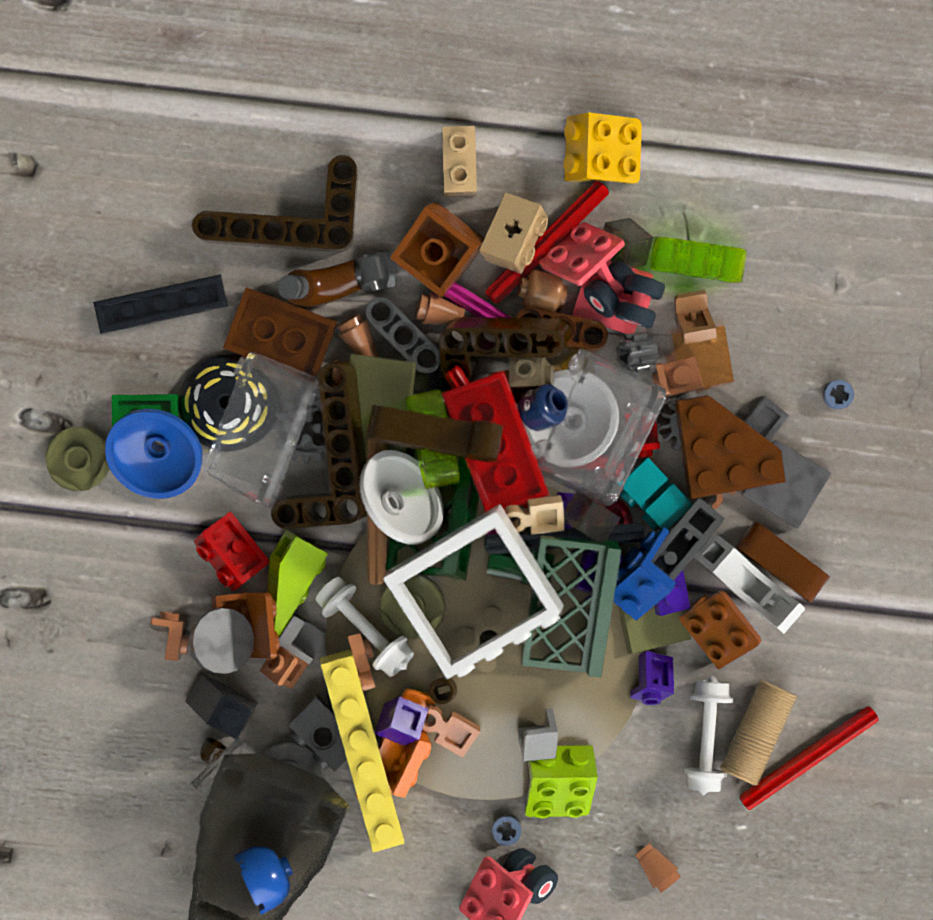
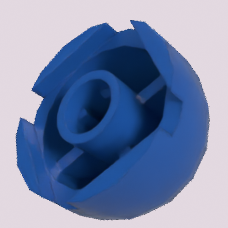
[234,846,294,915]

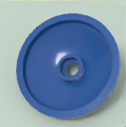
[105,409,203,499]

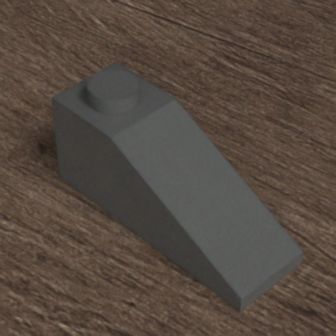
[651,498,725,580]

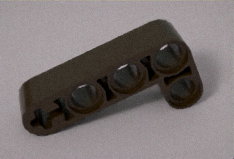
[439,317,572,384]
[366,405,504,463]

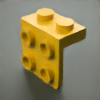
[563,112,642,184]

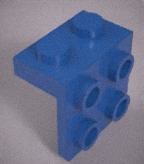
[613,527,676,621]

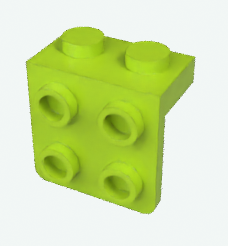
[525,745,598,818]

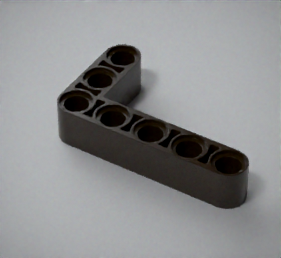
[192,155,358,253]
[271,360,367,529]

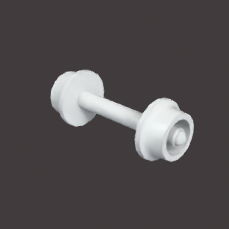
[315,577,414,677]
[683,676,733,796]

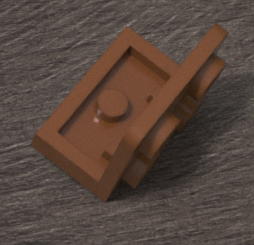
[678,591,761,670]
[211,592,280,659]

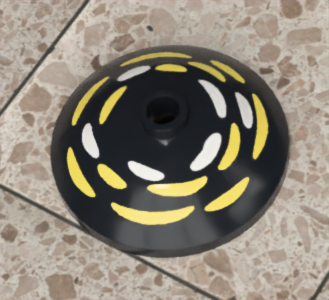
[179,354,277,452]

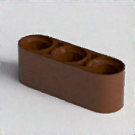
[516,308,608,353]
[735,521,830,603]

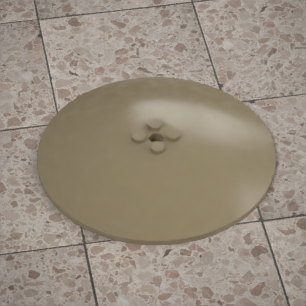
[326,479,650,800]

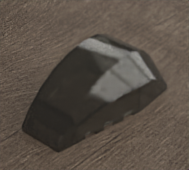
[188,753,349,920]

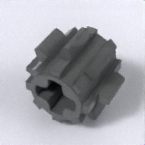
[616,332,659,373]

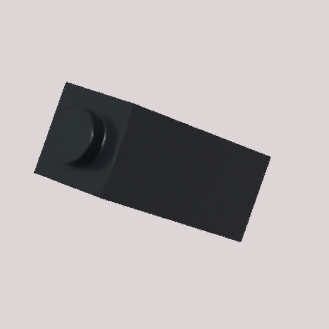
[185,673,258,740]

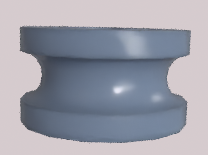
[823,380,854,409]
[492,815,521,846]

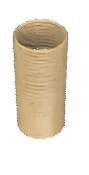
[720,680,797,785]

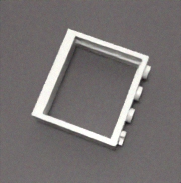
[383,504,563,679]

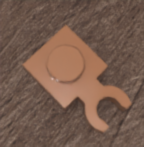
[348,633,375,691]
[422,704,480,758]

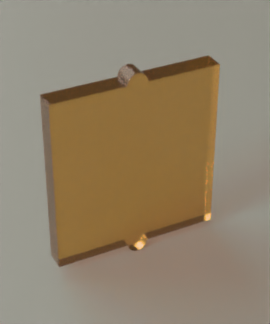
[672,326,734,389]

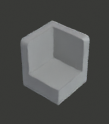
[279,614,326,664]
[518,708,558,761]

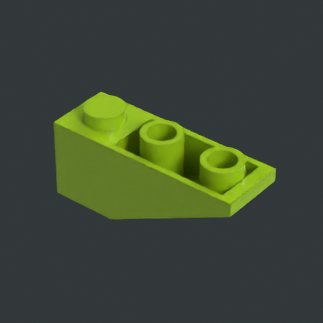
[267,529,328,638]

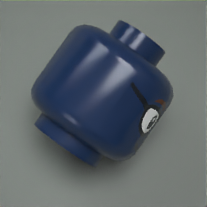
[518,384,568,432]

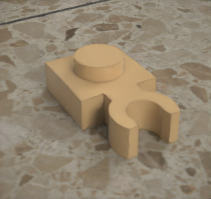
[505,495,564,535]

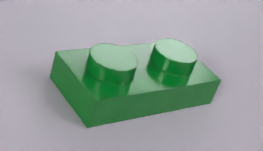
[112,394,179,427]

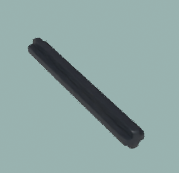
[484,523,644,554]

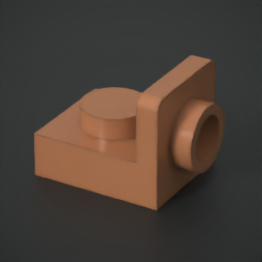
[652,356,704,398]

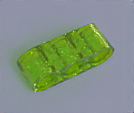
[649,236,747,283]
[405,389,460,489]

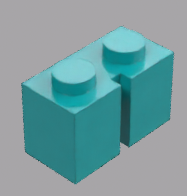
[618,458,693,532]

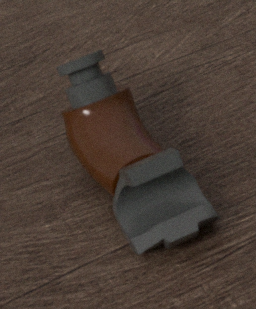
[278,250,398,307]

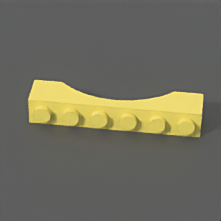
[320,649,405,852]

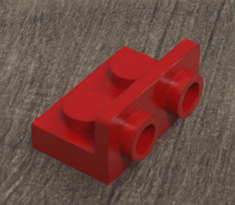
[193,511,270,592]

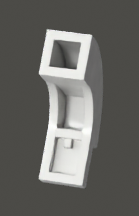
[694,533,805,633]

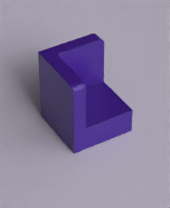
[375,696,428,745]

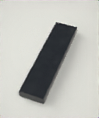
[93,274,229,334]

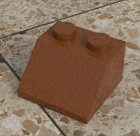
[390,201,485,298]

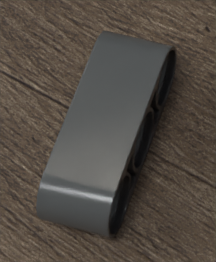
[366,297,441,374]

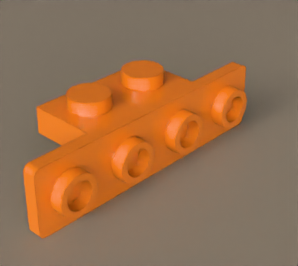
[356,688,435,799]

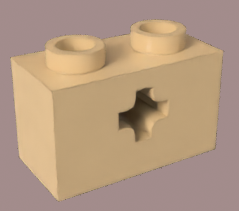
[442,126,477,197]
[479,192,548,274]

